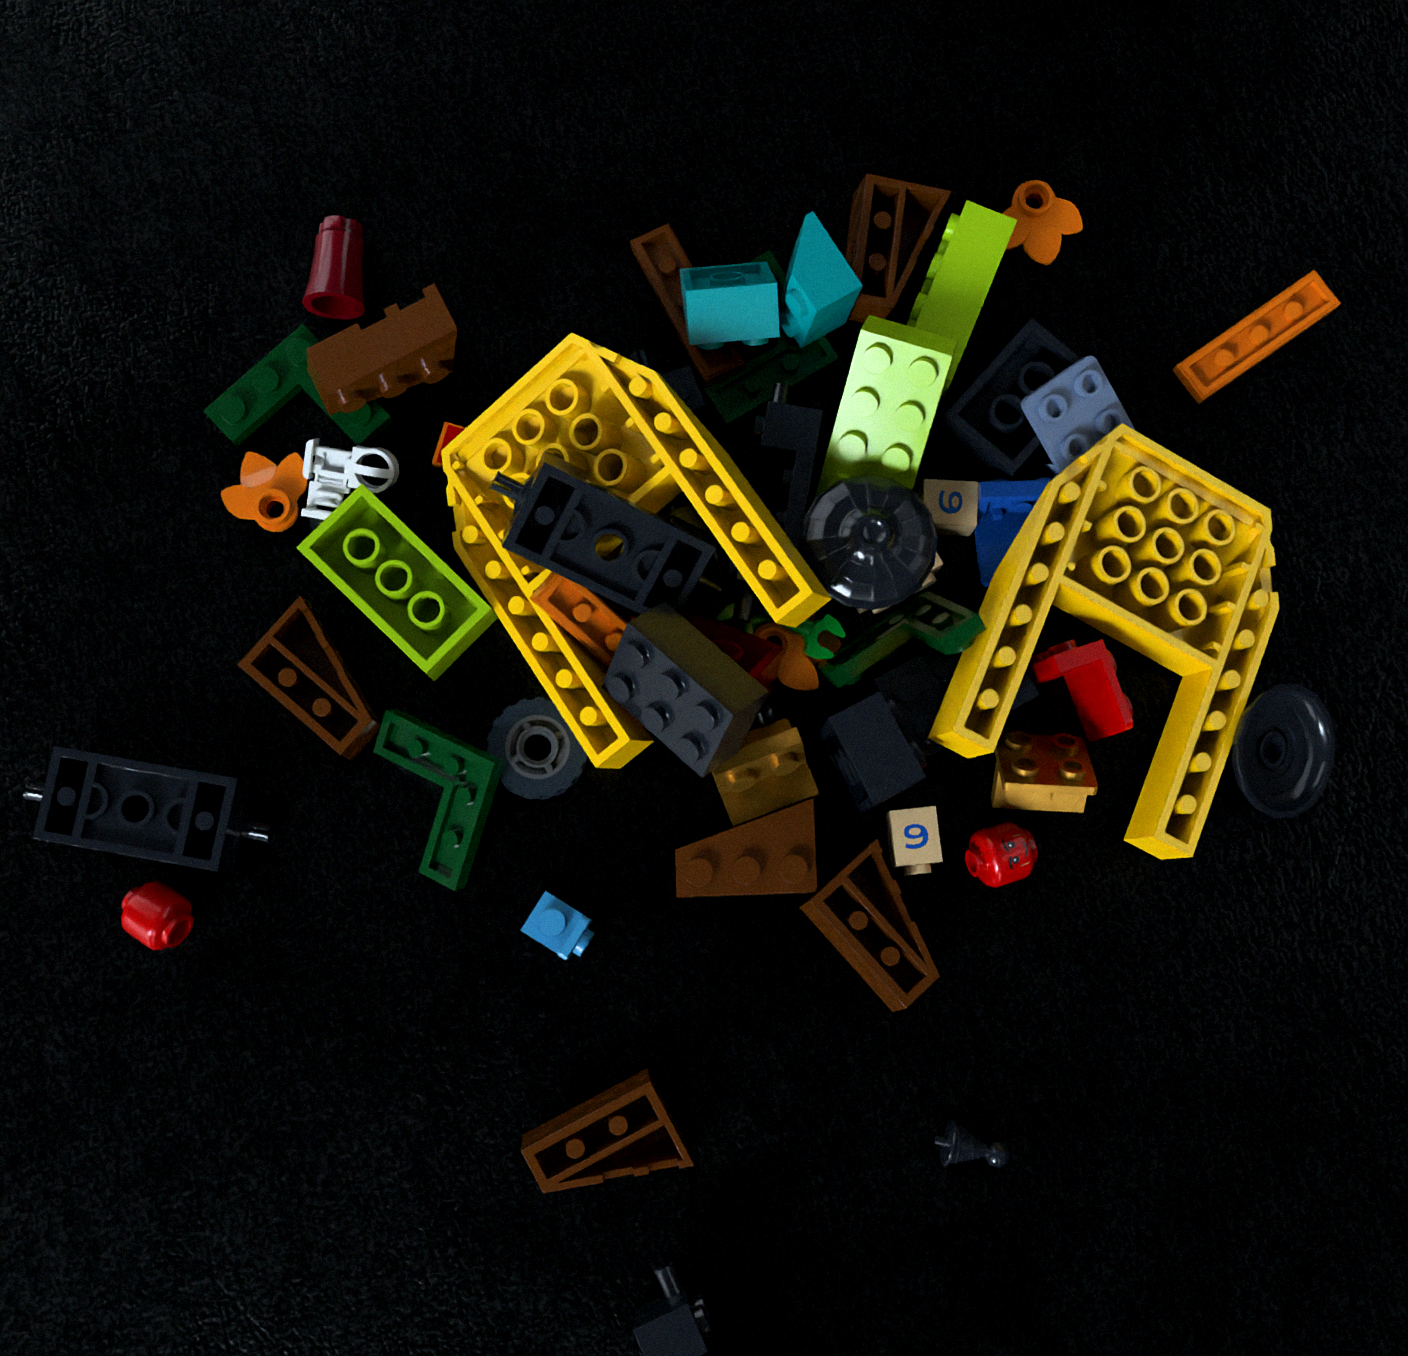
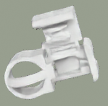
[301,438,399,520]

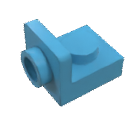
[520,891,595,960]

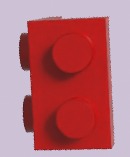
[1026,639,1133,742]

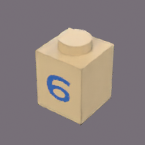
[916,479,978,536]
[885,806,943,876]

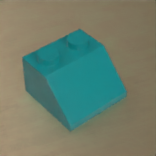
[778,211,863,348]
[679,261,780,350]

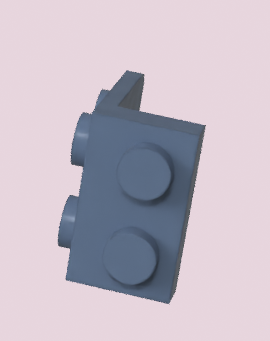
[1021,356,1135,479]

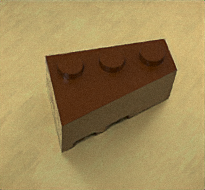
[845,173,952,323]
[306,283,457,415]
[237,596,381,761]
[675,798,818,898]
[799,839,940,1012]
[521,1068,694,1193]

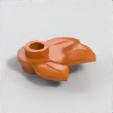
[1002,180,1083,265]
[221,451,308,532]
[753,613,841,691]

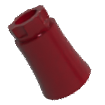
[302,216,365,320]

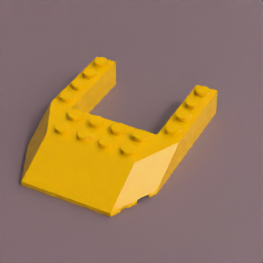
[441,332,832,769]
[928,423,1279,860]

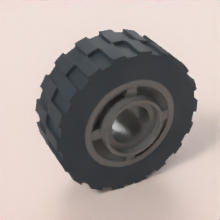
[487,697,588,800]

